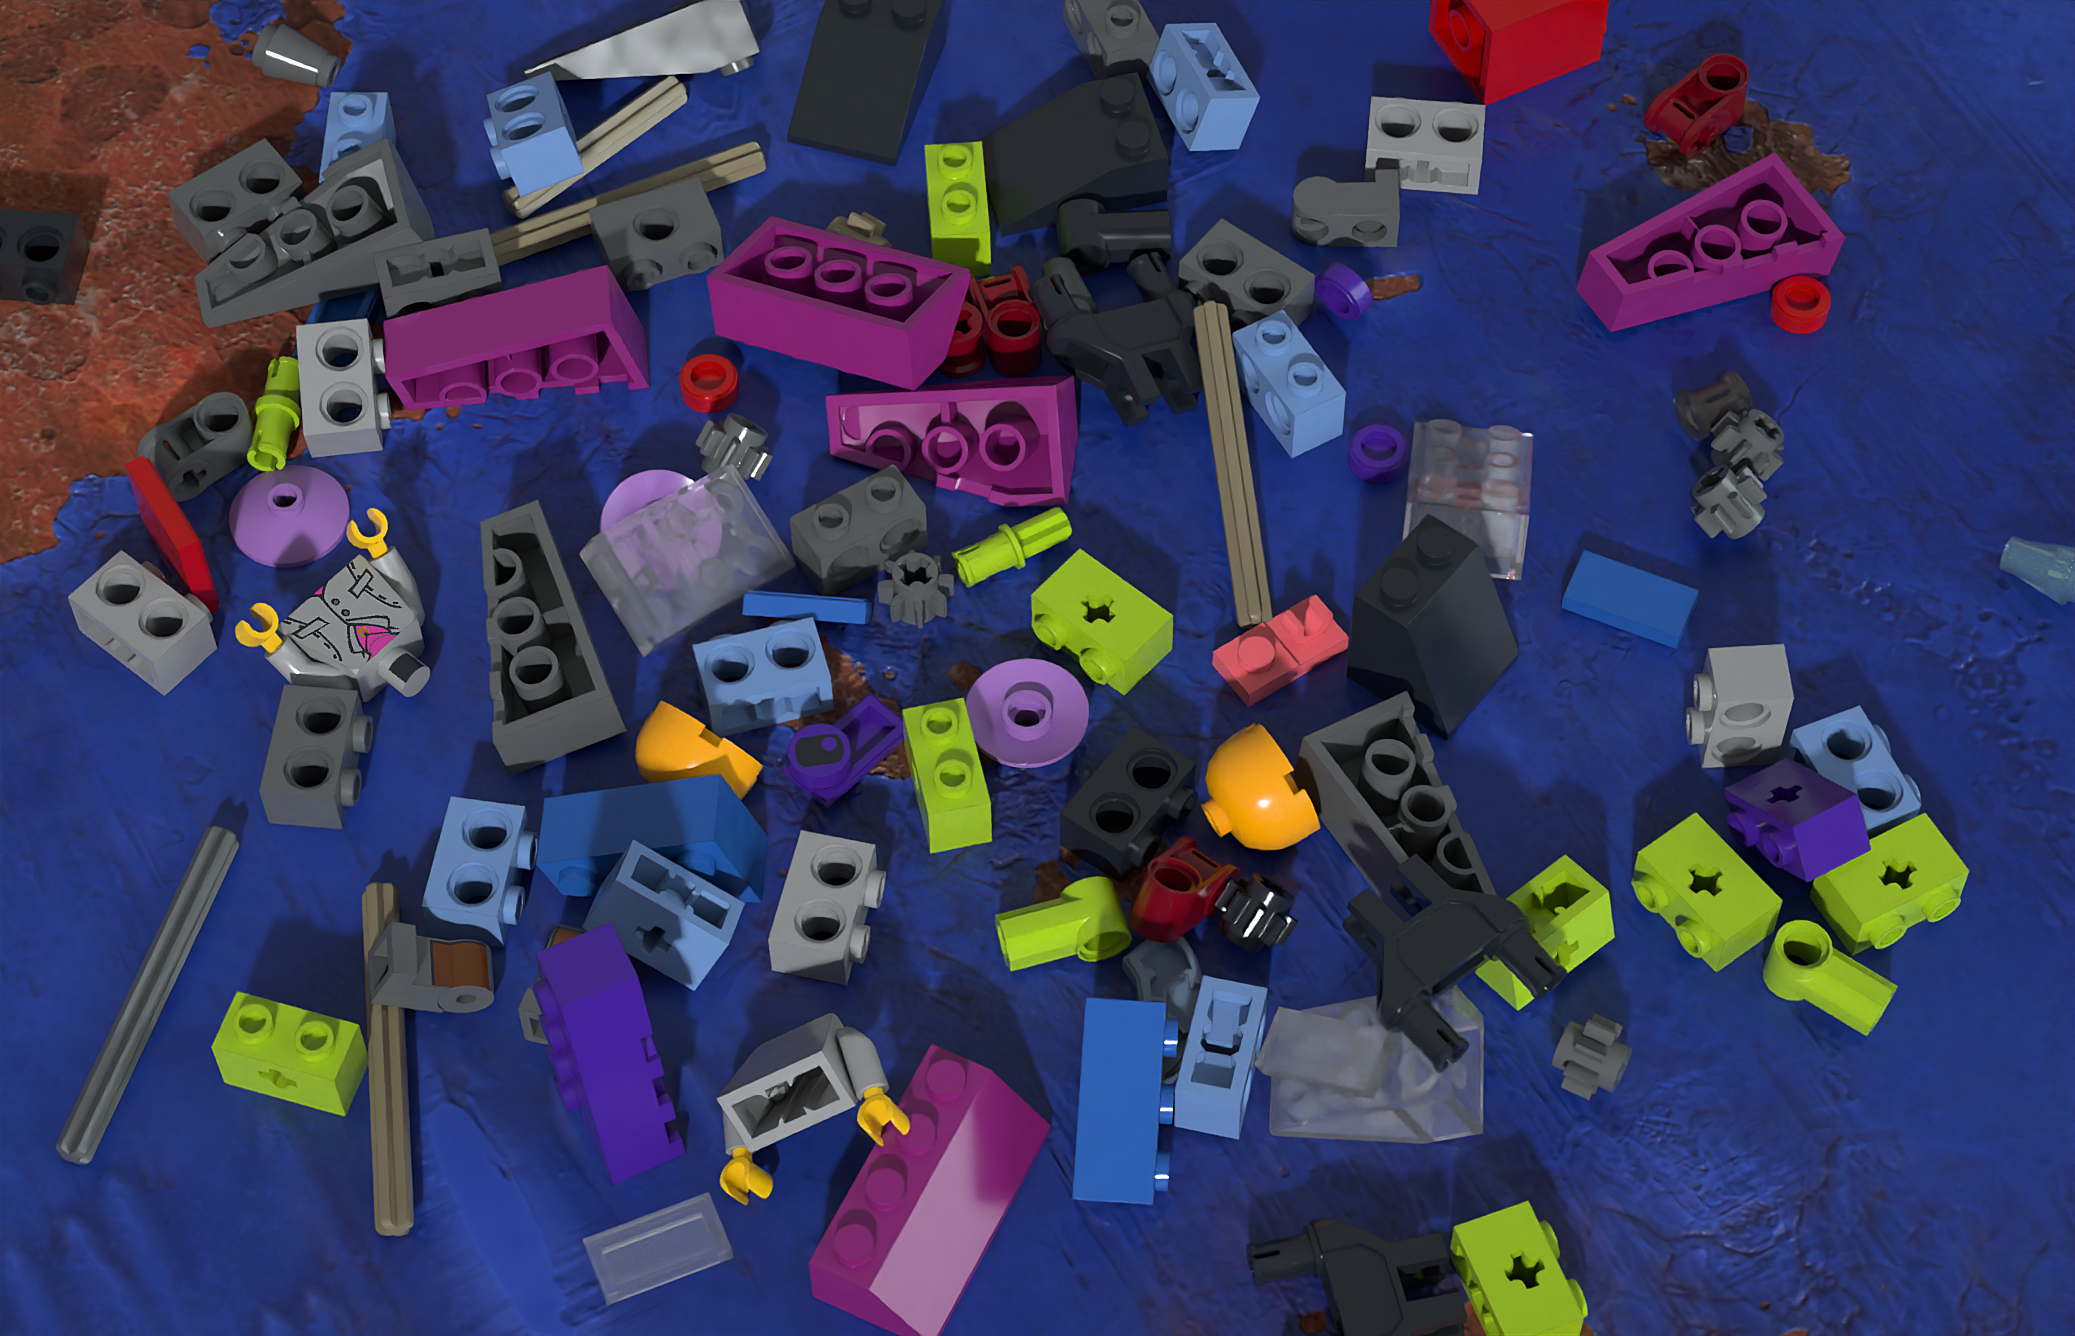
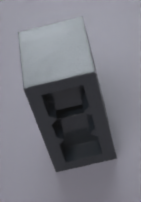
[0,209,89,305]
[1060,726,1198,884]

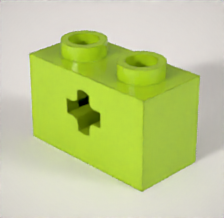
[924,141,991,276]
[1031,549,1173,696]
[902,697,992,854]
[1631,812,1783,973]
[1809,813,1969,956]
[1475,854,1615,1011]
[211,991,368,1117]
[1449,1201,1588,1336]

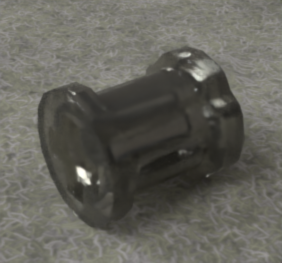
[1673,369,1753,442]

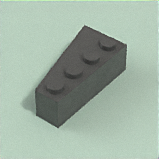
[480,499,627,776]
[1293,691,1497,923]

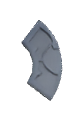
[1122,935,1202,1084]

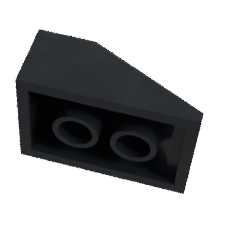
[787,0,946,167]
[976,72,1168,237]

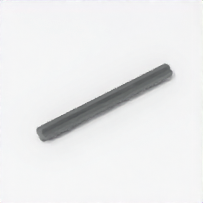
[55,825,239,1165]

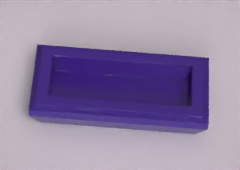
[782,692,904,809]

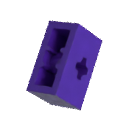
[1724,758,1871,882]

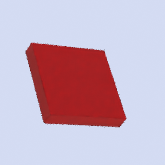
[124,455,220,613]

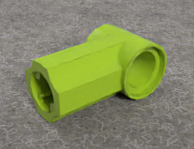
[995,876,1132,972]
[1762,920,1898,1036]

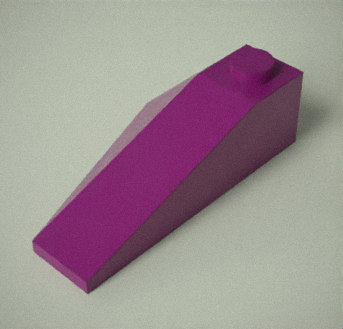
[826,375,1078,507]

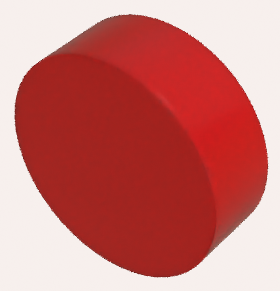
[1769,275,1831,334]
[679,354,739,413]

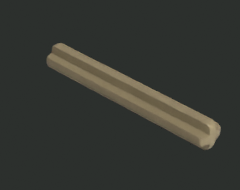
[502,75,688,220]

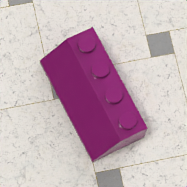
[707,216,971,391]
[808,1044,1051,1336]

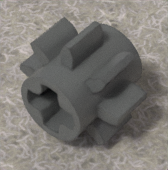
[1711,409,1784,481]
[695,413,773,487]
[1690,464,1767,539]
[878,549,954,628]
[1551,1013,1632,1100]

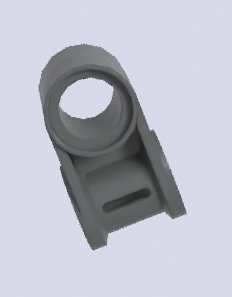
[137,392,255,502]

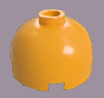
[635,701,763,800]
[1201,723,1321,852]

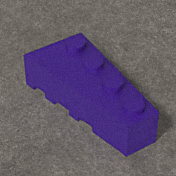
[531,922,686,1185]

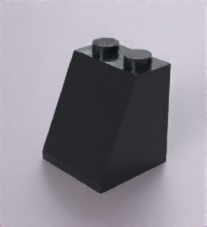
[1346,513,1519,741]

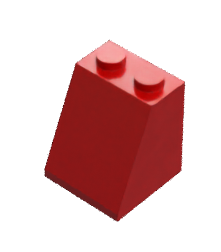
[1428,0,1609,106]

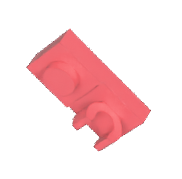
[1212,594,1349,707]

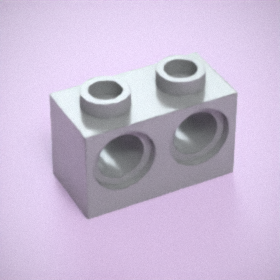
[1364,96,1486,195]
[296,318,392,458]
[68,550,217,696]
[1685,644,1794,768]
[768,830,886,985]

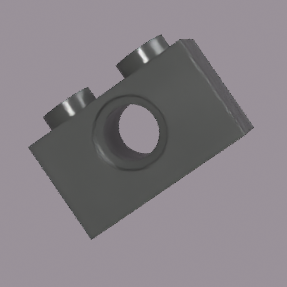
[588,177,724,294]

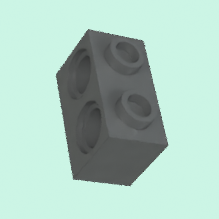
[1063,0,1159,86]
[167,138,306,266]
[1178,218,1315,333]
[372,228,503,320]
[789,464,928,596]
[259,684,373,829]

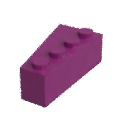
[1576,152,1846,332]
[384,265,650,411]

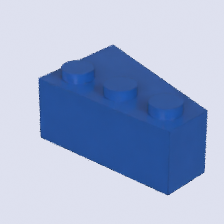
[536,774,768,903]
[1072,997,1179,1205]

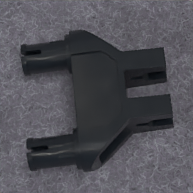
[1027,252,1204,427]
[1342,854,1567,1073]
[1246,1217,1468,1336]

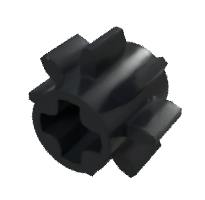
[1214,873,1299,953]

